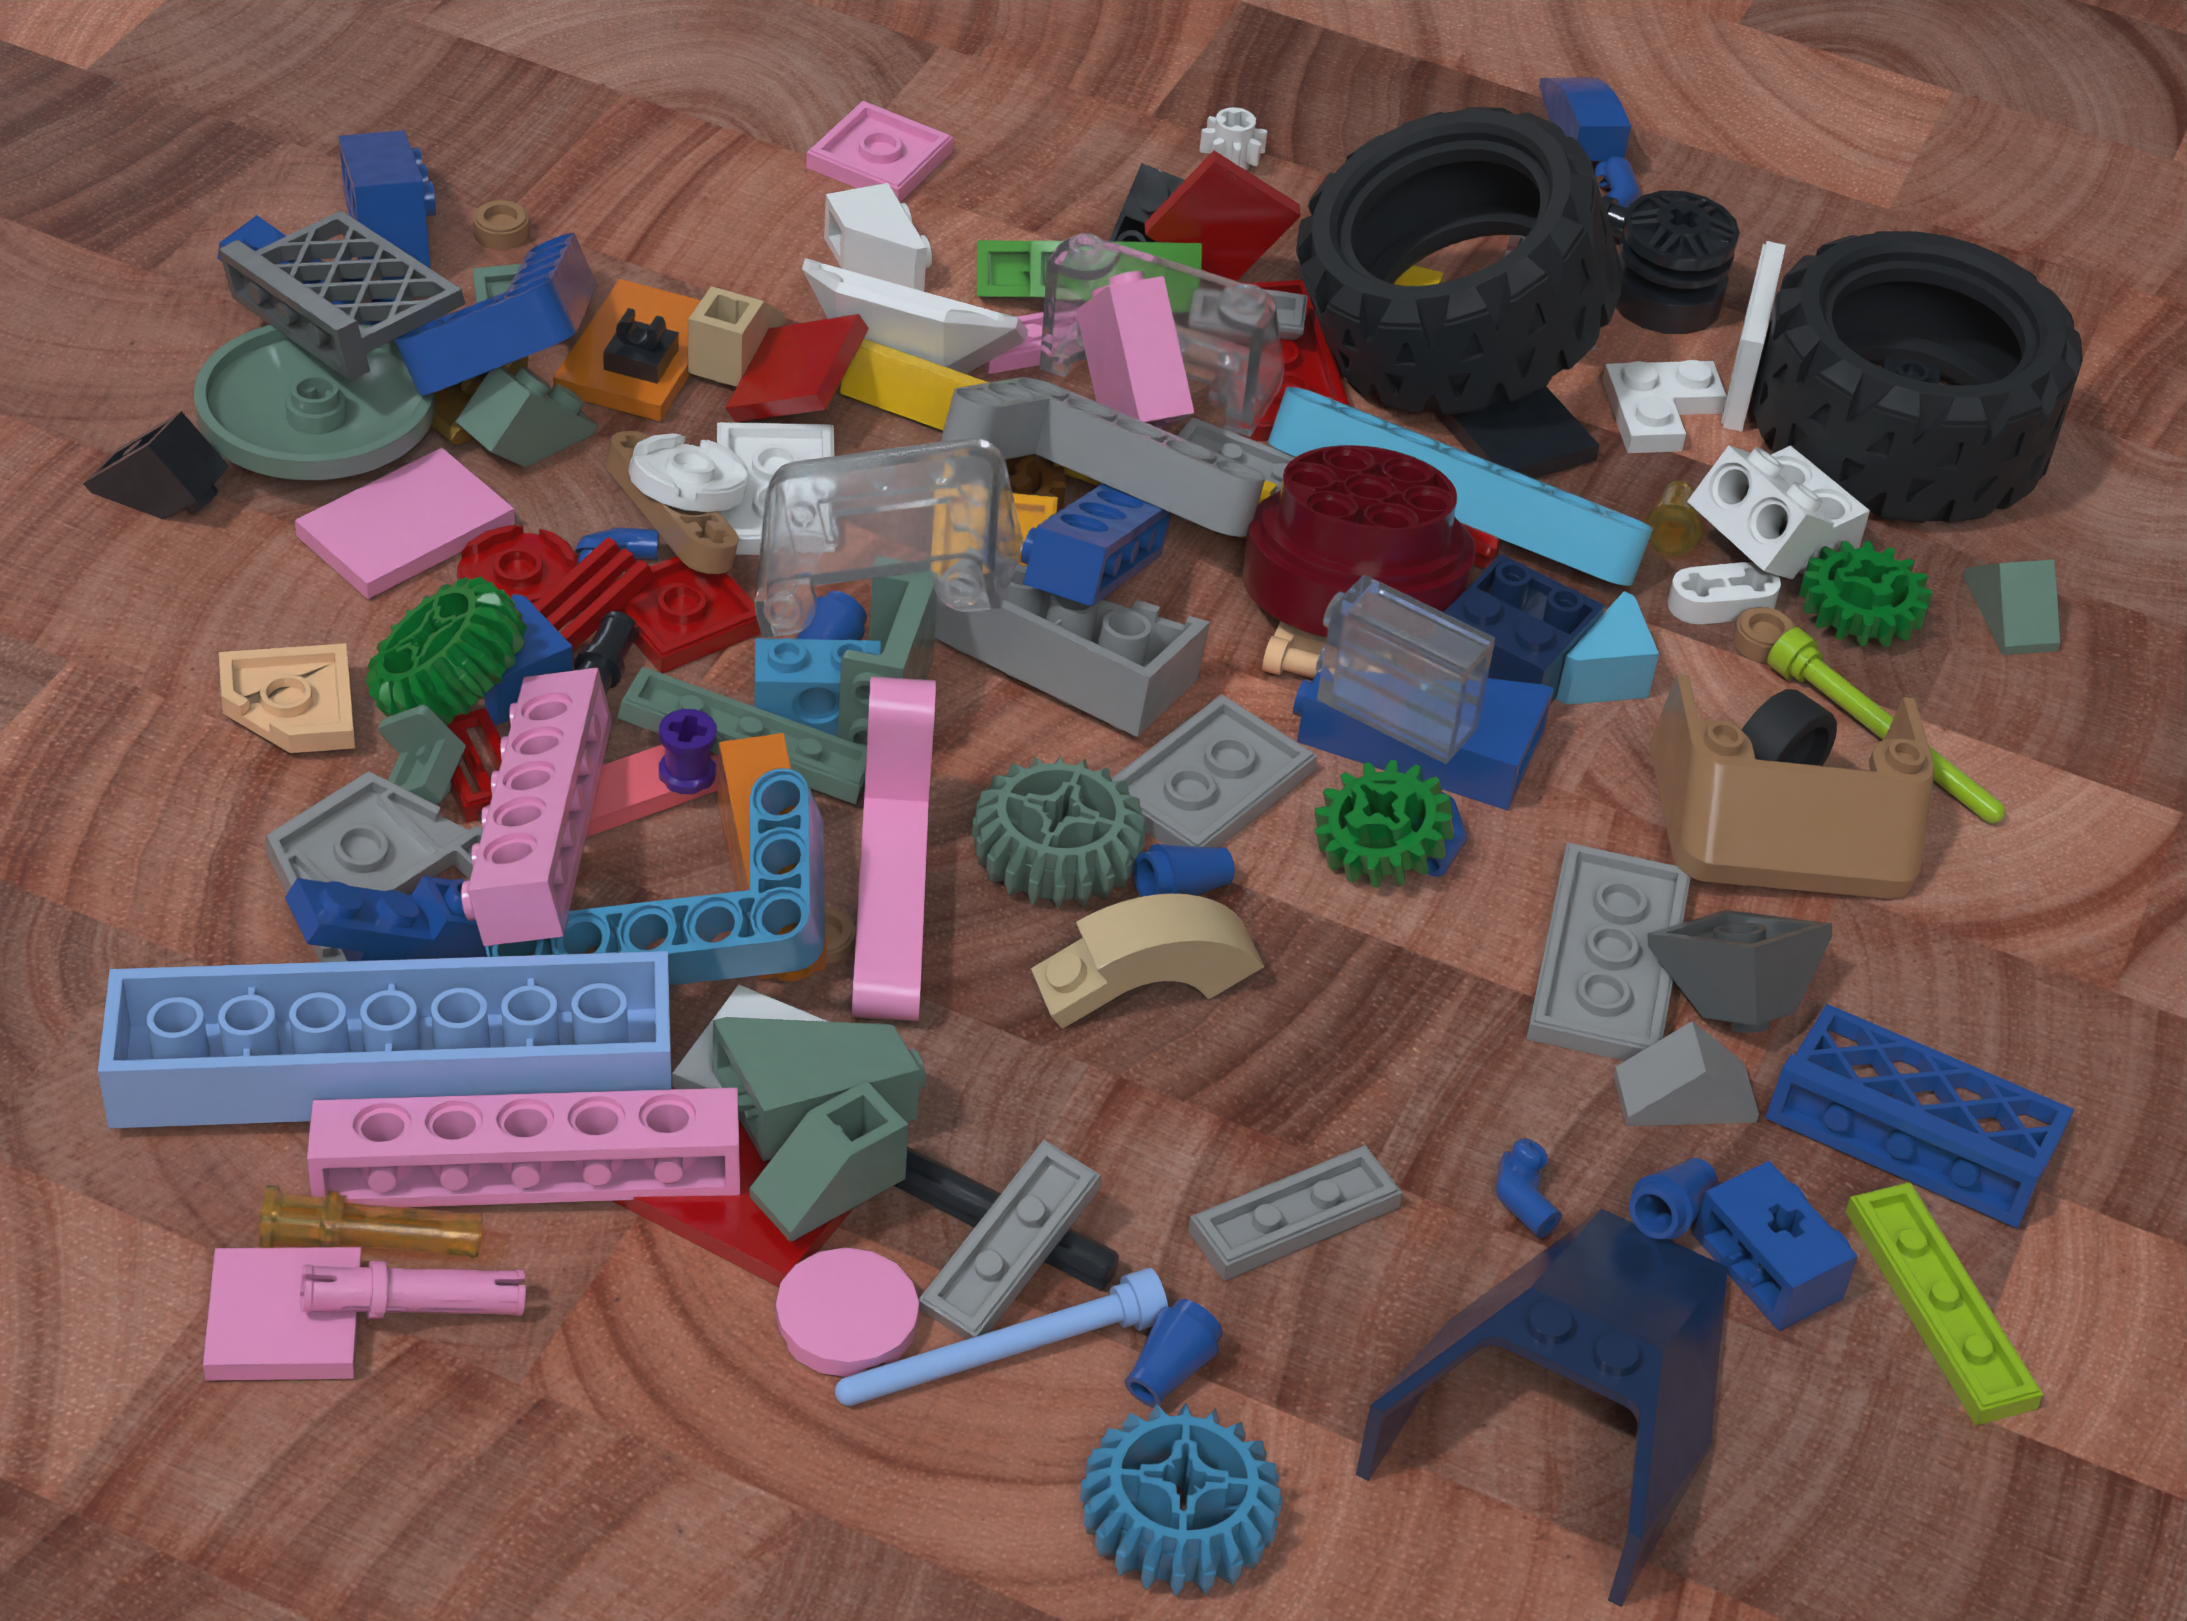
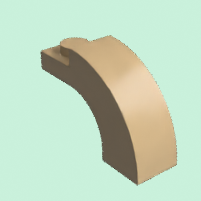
[1031,894,1264,1029]

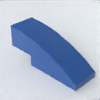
[1539,77,1631,161]

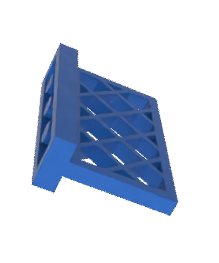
[1765,1004,2074,1229]

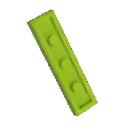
[1845,1182,2043,1426]

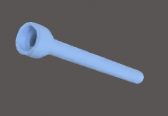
[835,1268,1168,1406]

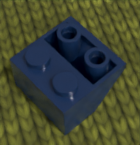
[1429,554,1605,704]

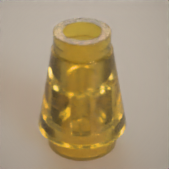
[1644,481,1702,556]

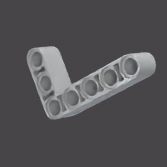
[939,377,1265,537]

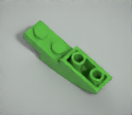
[977,240,1202,299]

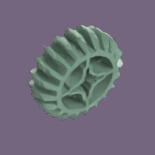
[972,755,1146,909]

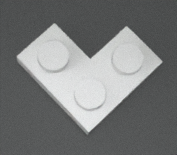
[1602,360,1727,453]

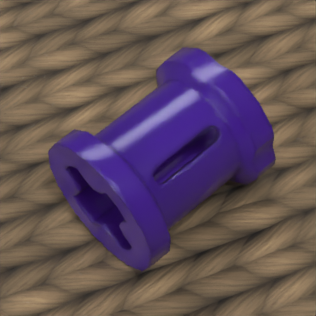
[659,709,717,794]

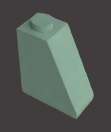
[712,1017,926,1161]

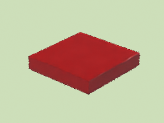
[1145,150,1301,283]
[725,314,869,422]
[599,556,767,674]

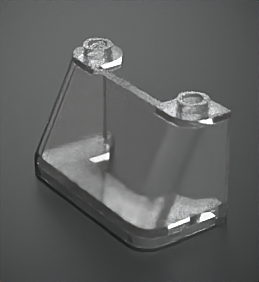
[1039,233,1285,437]
[755,438,1024,638]

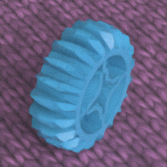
[1080,1402,1282,1597]

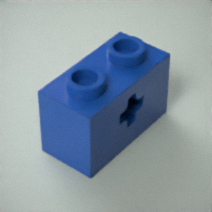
[1693,1160,1858,1331]

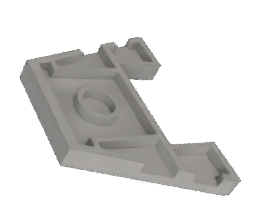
[265,771,483,962]

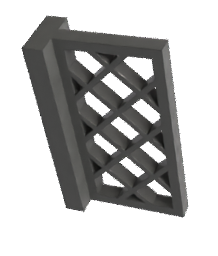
[218,210,465,381]

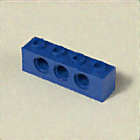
[1021,483,1172,606]

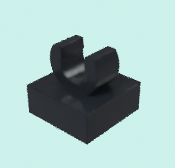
[603,308,679,384]

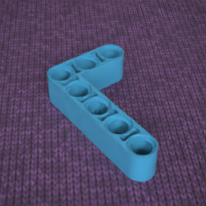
[485,768,825,985]

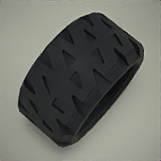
[1296,107,1622,415]
[1752,231,2083,523]

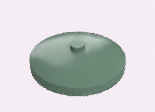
[194,323,435,480]

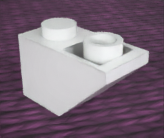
[824,183,932,292]

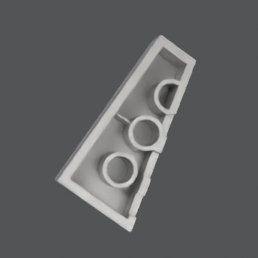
[935,550,1210,737]

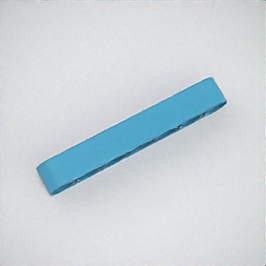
[1268,387,1653,586]

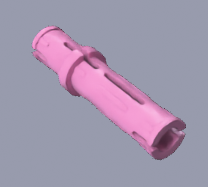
[300,1261,526,1319]

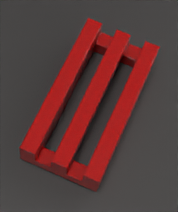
[533,537,654,651]
[446,708,502,823]

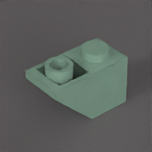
[455,366,599,467]
[750,1080,908,1242]

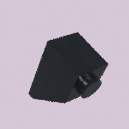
[83,411,230,520]

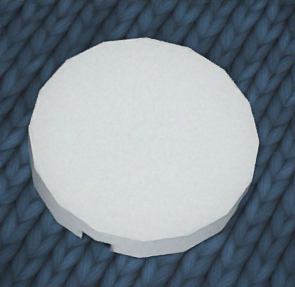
[628,433,748,512]

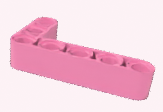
[851,677,936,1021]

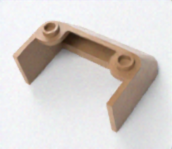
[1649,674,1934,899]

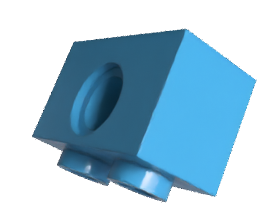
[754,638,881,737]

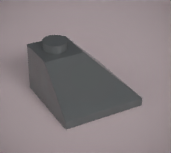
[1647,910,1832,1033]

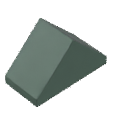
[1963,559,2061,655]

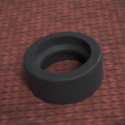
[1741,689,1837,766]

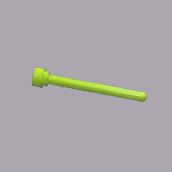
[1767,627,2005,824]

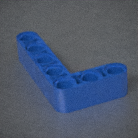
[394,232,597,396]

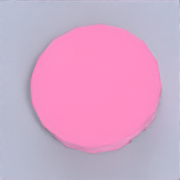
[775,1247,919,1377]

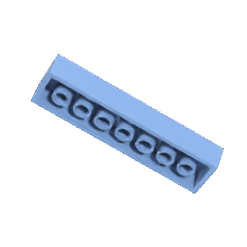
[98,951,672,1129]

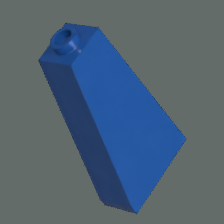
[1293,659,1554,811]

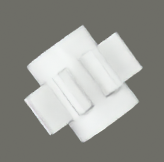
[1199,107,1267,171]

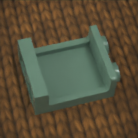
[838,559,939,747]

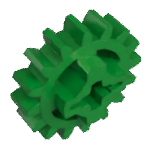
[1799,541,1932,647]
[1314,760,1454,888]

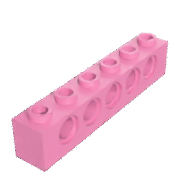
[461,668,612,946]
[307,1087,740,1210]

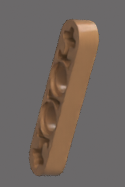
[606,431,739,574]

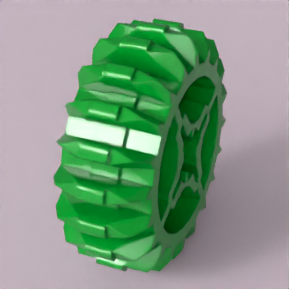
[365,576,527,725]

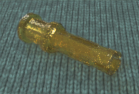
[259,1185,483,1259]

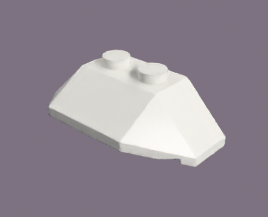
[802,258,1029,374]

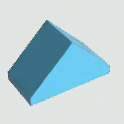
[1556,591,1659,705]

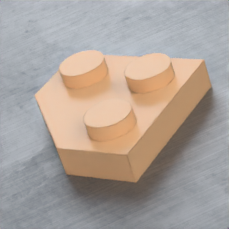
[219,643,355,753]

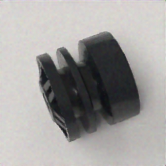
[1616,190,1740,334]

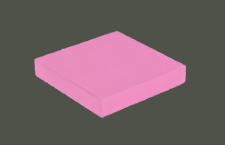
[806,101,953,202]
[203,1247,362,1381]

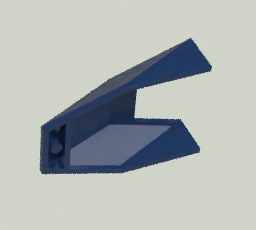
[1356,1209,1728,1607]

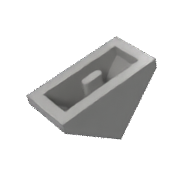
[1613,1021,1759,1126]

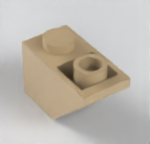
[688,286,785,387]

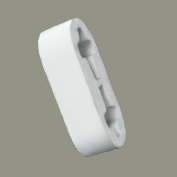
[1667,562,1781,624]

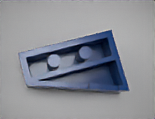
[338,130,436,280]

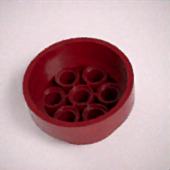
[1242,445,1476,644]

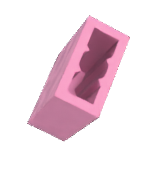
[1076,271,1195,431]

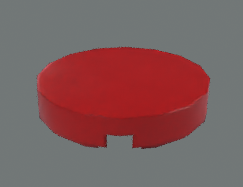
[457,525,578,604]

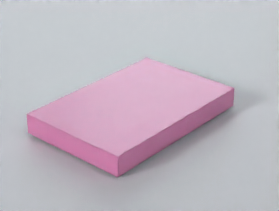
[295,448,515,599]

